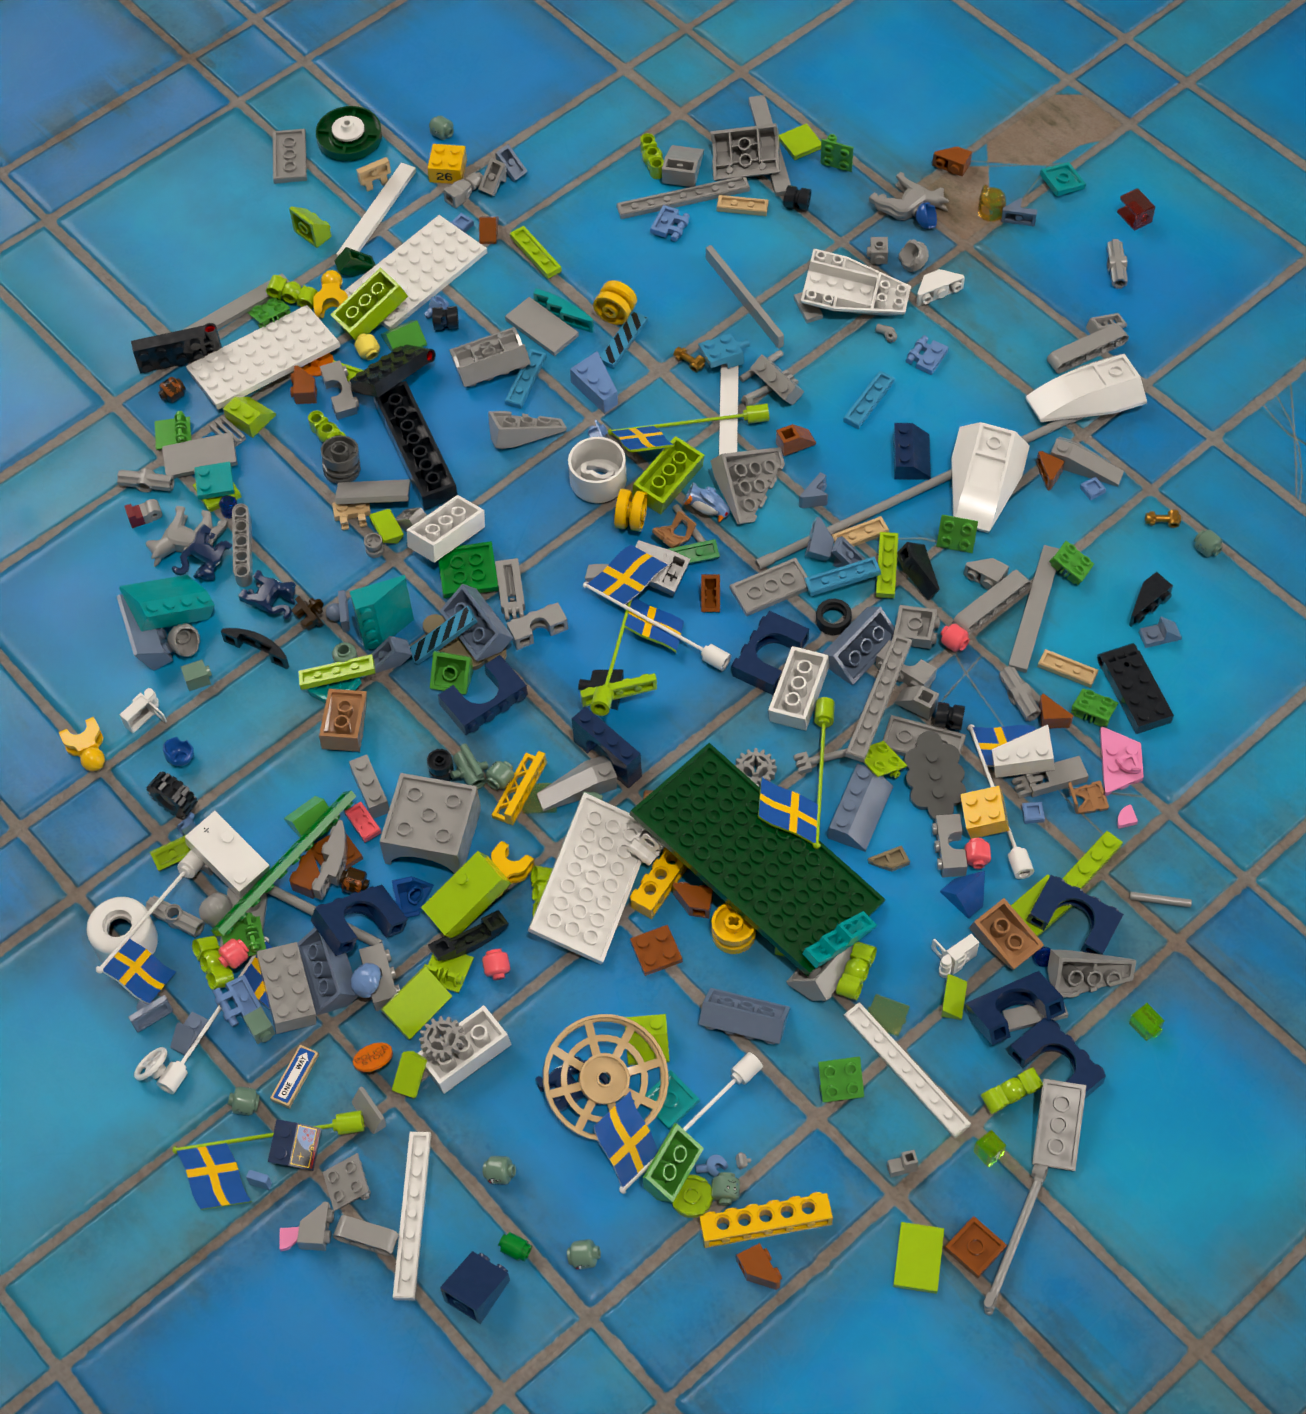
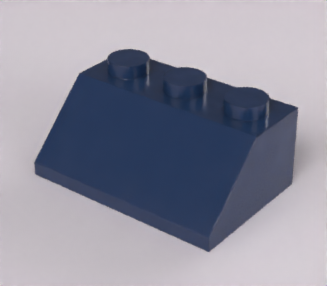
[893,423,931,480]

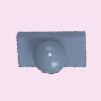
[326,590,350,632]
[128,995,173,1033]

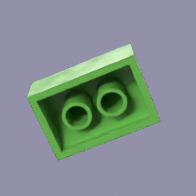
[643,1123,704,1202]

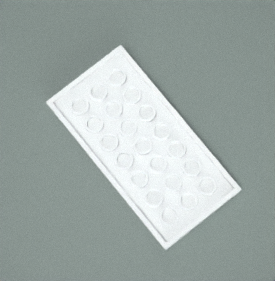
[344,215,487,330]
[186,305,341,410]
[528,792,644,964]

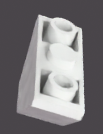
[916,269,965,306]

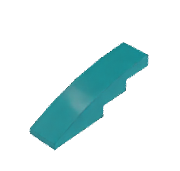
[533,288,594,333]
[802,911,877,968]

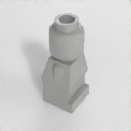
[443,172,483,209]

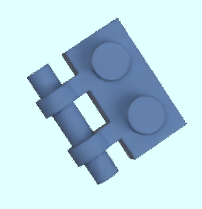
[650,205,690,242]
[906,335,949,375]
[212,975,263,1027]

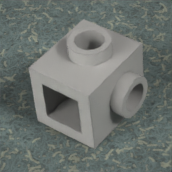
[867,237,888,264]

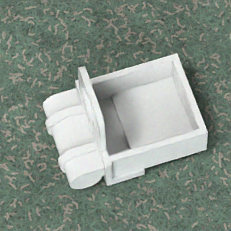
[119,688,167,733]
[627,828,664,866]
[931,934,979,978]

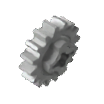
[735,748,777,785]
[419,1016,466,1062]

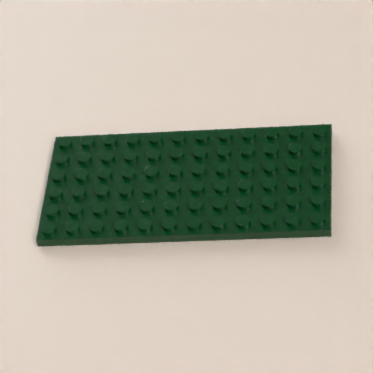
[629,743,886,976]

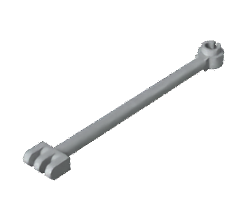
[984,1164,1048,1315]

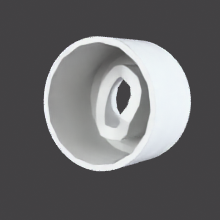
[568,437,627,503]
[87,897,158,963]

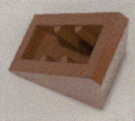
[479,216,499,244]
[1036,451,1065,491]
[701,574,720,612]
[1039,693,1074,729]

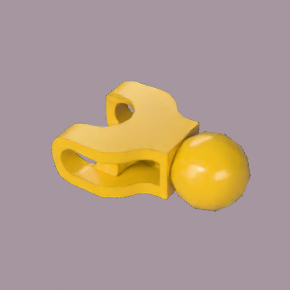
[313,270,348,318]
[59,717,105,771]
[491,841,535,898]

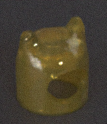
[978,184,1006,222]

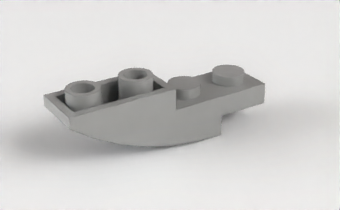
[312,820,348,900]

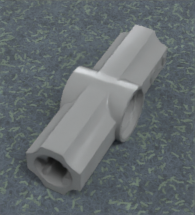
[1107,239,1128,289]
[117,468,174,493]
[999,666,1041,721]
[145,896,205,937]

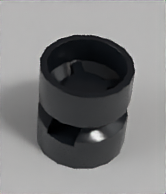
[784,185,812,211]
[432,306,459,330]
[934,702,965,731]
[427,749,454,781]

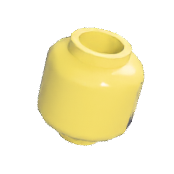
[354,333,380,360]

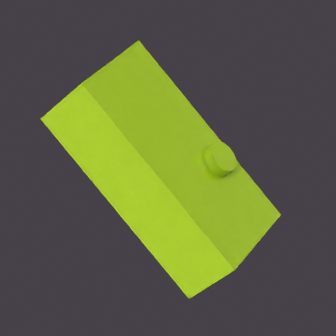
[330,267,408,341]
[632,436,705,515]
[421,851,511,938]

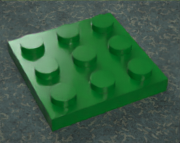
[439,541,499,598]

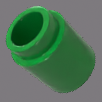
[498,1232,532,1261]

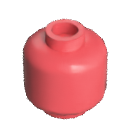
[941,624,970,652]
[964,838,991,869]
[218,939,249,969]
[482,949,511,980]

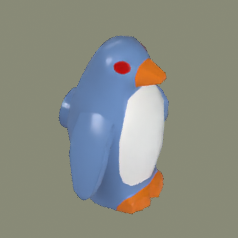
[683,482,730,522]

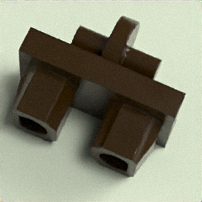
[291,596,324,631]

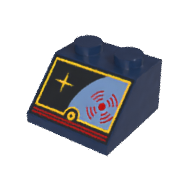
[268,1119,322,1171]

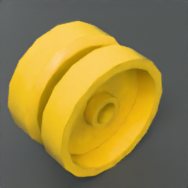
[593,280,638,325]
[614,488,648,532]
[711,903,756,954]

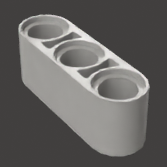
[333,1215,399,1256]

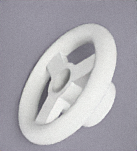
[134,1047,167,1081]

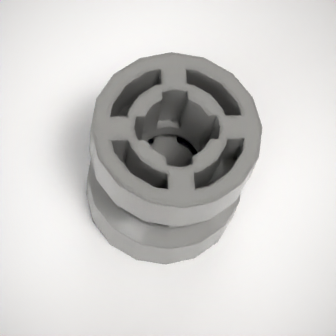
[364,533,384,558]

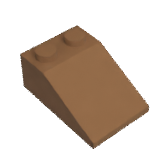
[319,689,367,752]
[969,898,1044,970]

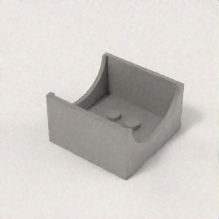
[379,773,481,874]

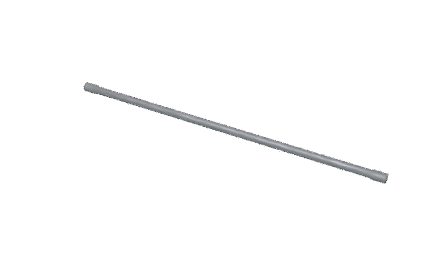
[755,417,1085,570]

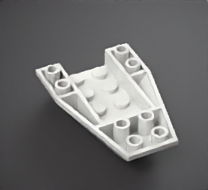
[800,249,911,315]
[1026,354,1147,422]
[951,422,1030,533]

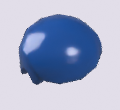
[916,202,937,229]
[163,737,194,766]

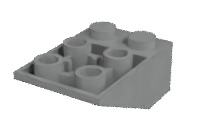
[662,145,704,187]
[635,540,690,597]

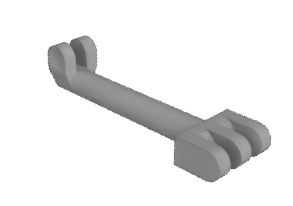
[741,370,799,406]
[793,748,848,774]

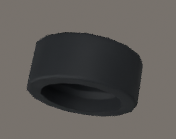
[816,598,852,636]

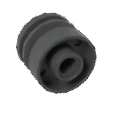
[321,435,361,484]

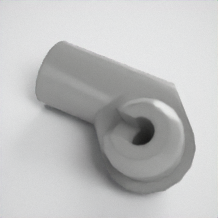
[875,324,897,342]

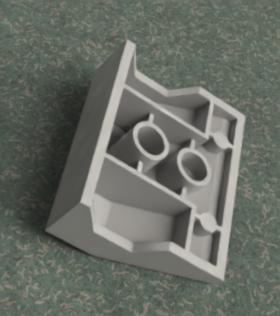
[710,123,780,181]
[449,327,531,387]

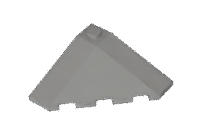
[710,447,785,524]

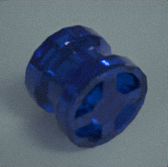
[219,496,237,519]

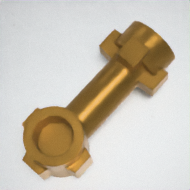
[673,347,706,373]
[1145,510,1181,528]

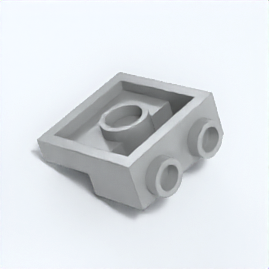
[893,605,940,649]

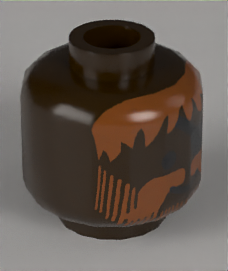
[158,377,186,403]
[339,867,370,894]

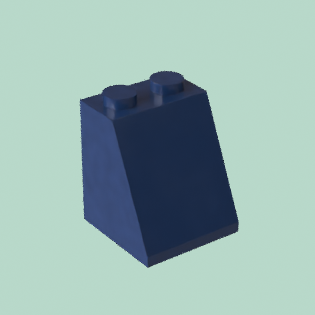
[440,1251,510,1324]

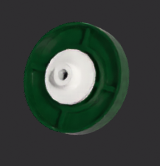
[316,106,382,161]

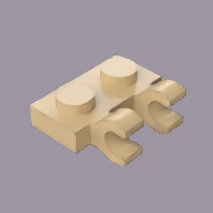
[356,157,391,192]
[332,502,371,530]

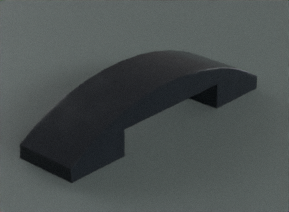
[221,628,289,669]
[428,910,509,961]

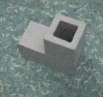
[887,1150,918,1177]

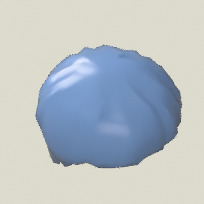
[351,963,381,998]

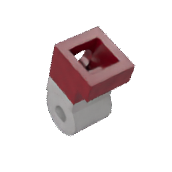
[124,499,162,528]

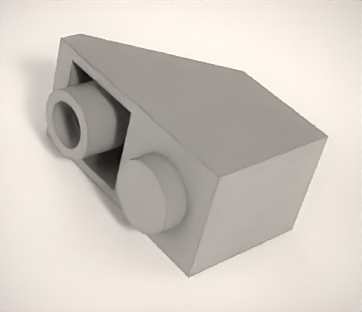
[964,558,1009,589]
[895,686,939,720]
[297,1202,334,1251]

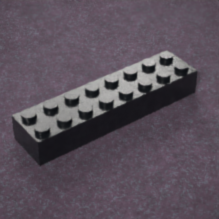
[373,381,458,510]

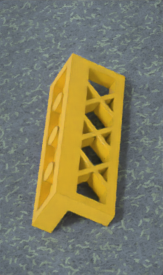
[492,751,547,825]

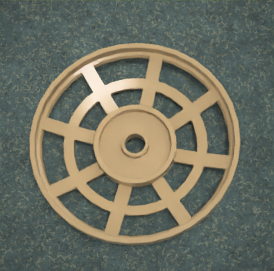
[543,1014,669,1141]

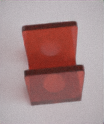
[1117,188,1155,231]

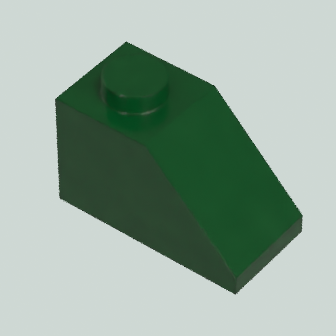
[334,247,376,277]

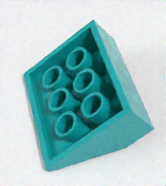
[119,575,215,631]
[349,575,414,650]

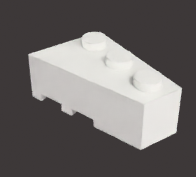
[992,725,1054,778]

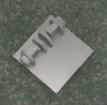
[323,1153,371,1211]

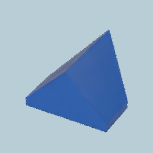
[940,871,985,919]
[392,876,434,918]

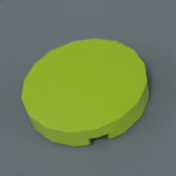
[671,1175,713,1218]

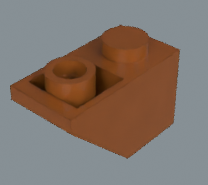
[932,146,972,177]
[290,365,317,404]
[776,424,816,456]
[289,849,320,899]
[673,882,713,919]
[736,1243,782,1290]

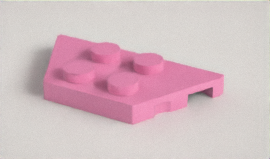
[1100,727,1144,796]

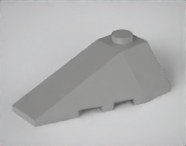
[1051,437,1124,487]
[1048,949,1136,998]

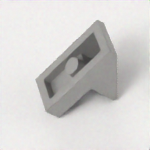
[478,158,506,196]

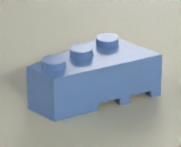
[570,351,618,414]

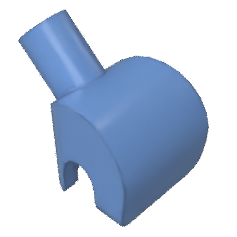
[424,295,449,319]
[176,812,196,836]
[696,1155,728,1177]

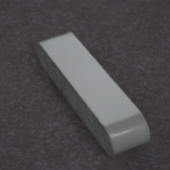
[1047,323,1129,374]
[232,504,253,587]
[952,570,1031,635]

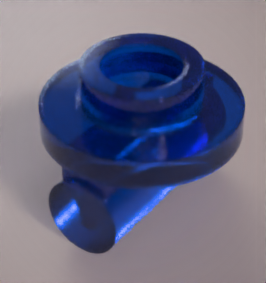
[1032,947,1051,967]

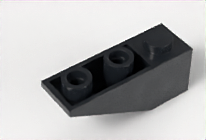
[897,542,940,600]
[1129,572,1173,627]

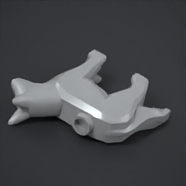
[869,172,949,220]
[146,506,229,567]

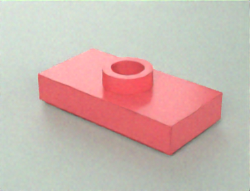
[344,802,382,843]

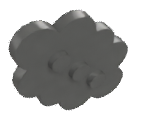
[905,731,966,821]

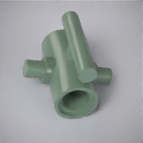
[450,744,488,789]

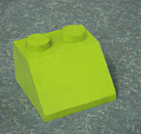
[289,206,332,248]
[223,397,276,438]
[625,1014,670,1066]

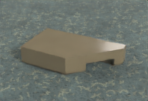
[868,845,910,872]

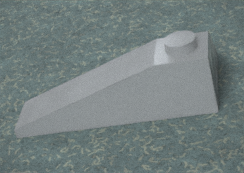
[488,411,567,449]
[537,755,617,811]
[786,945,854,1001]

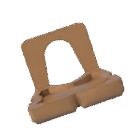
[652,511,697,548]
[1068,781,1109,814]

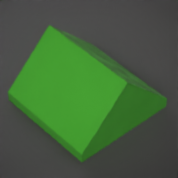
[381,320,427,352]
[430,651,474,694]
[284,796,338,842]

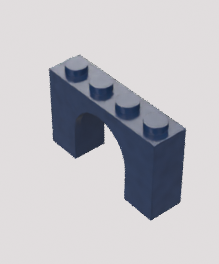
[732,611,809,695]
[438,655,528,735]
[571,706,642,789]
[1026,875,1124,955]
[310,884,408,956]
[966,971,1066,1045]
[1008,1017,1106,1098]

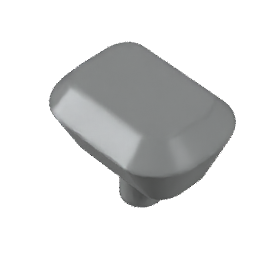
[736,1152,751,1170]

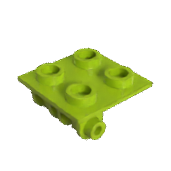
[864,741,907,778]
[423,954,474,993]

